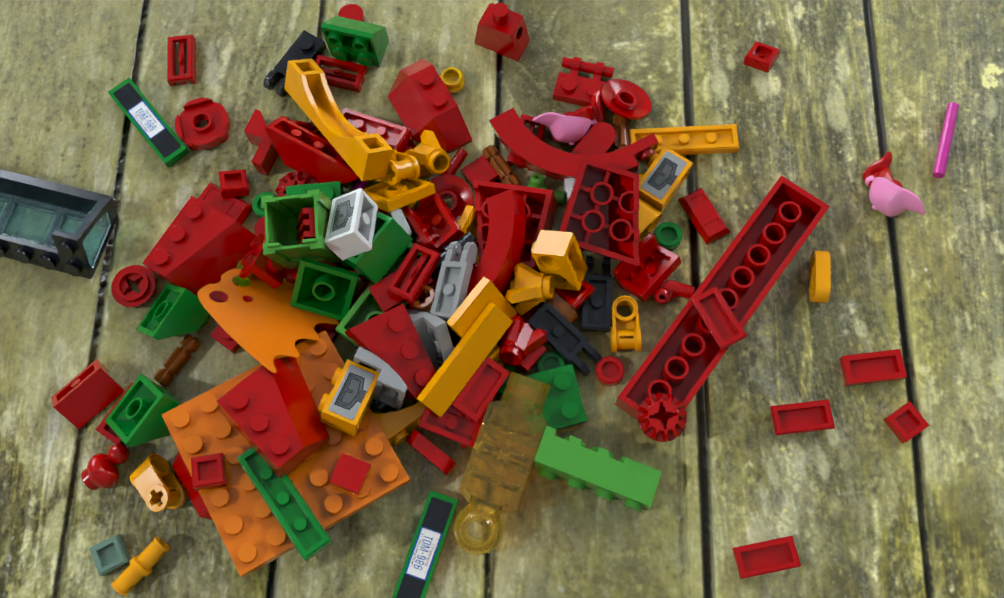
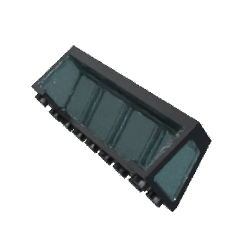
[0,169,118,279]

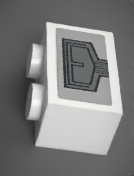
[324,188,378,260]

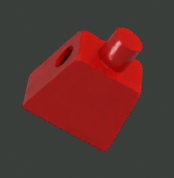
[475,3,530,62]

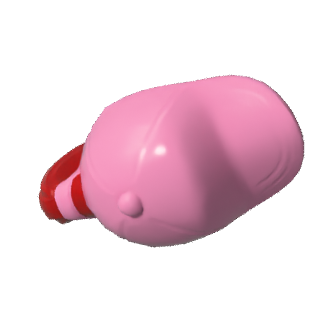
[532,90,605,145]
[862,151,926,217]

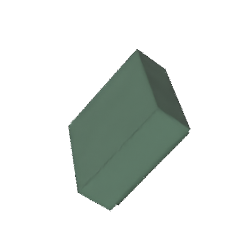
[89,534,131,576]

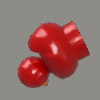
[81,444,129,490]

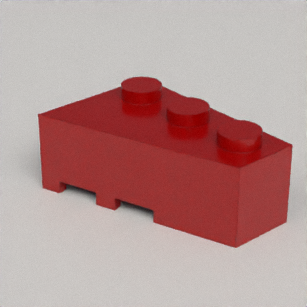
[344,304,436,399]

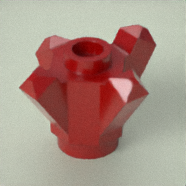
[499,316,547,366]

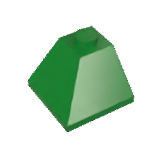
[290,257,359,321]
[135,283,211,340]
[105,373,183,447]

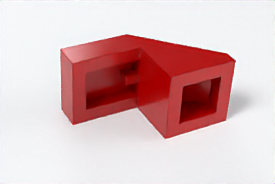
[244,109,279,176]

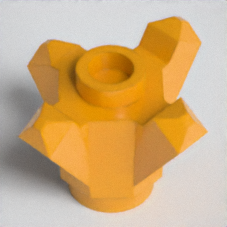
[404,130,450,180]
[505,263,555,316]

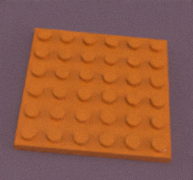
[162,330,411,578]

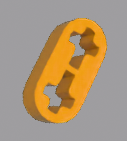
[809,250,831,303]

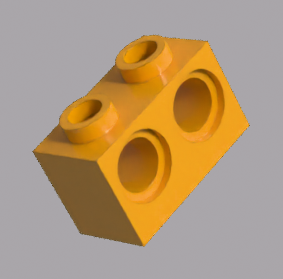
[531,230,588,291]

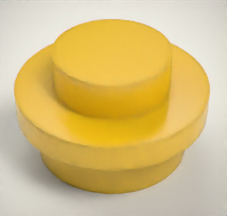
[440,67,465,93]

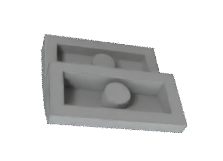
[406,309,454,368]
[353,346,408,410]

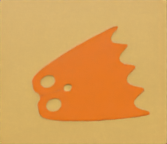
[197,269,352,373]

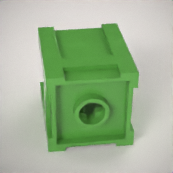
[261,189,342,269]

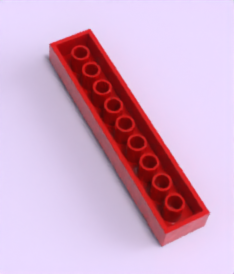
[615,175,830,429]

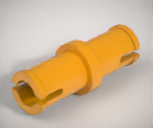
[111,536,170,596]

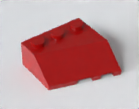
[558,157,640,267]
[473,179,558,276]
[142,196,256,296]
[217,356,330,479]

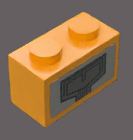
[639,146,693,213]
[318,359,380,436]

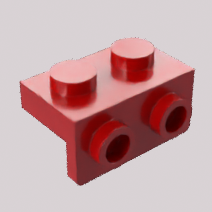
[402,193,464,253]
[238,233,287,290]
[614,233,682,302]

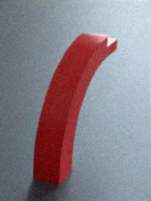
[489,107,659,181]
[445,189,526,336]

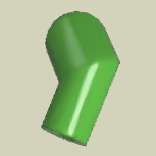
[528,174,564,205]

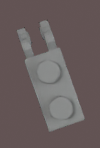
[430,241,478,321]

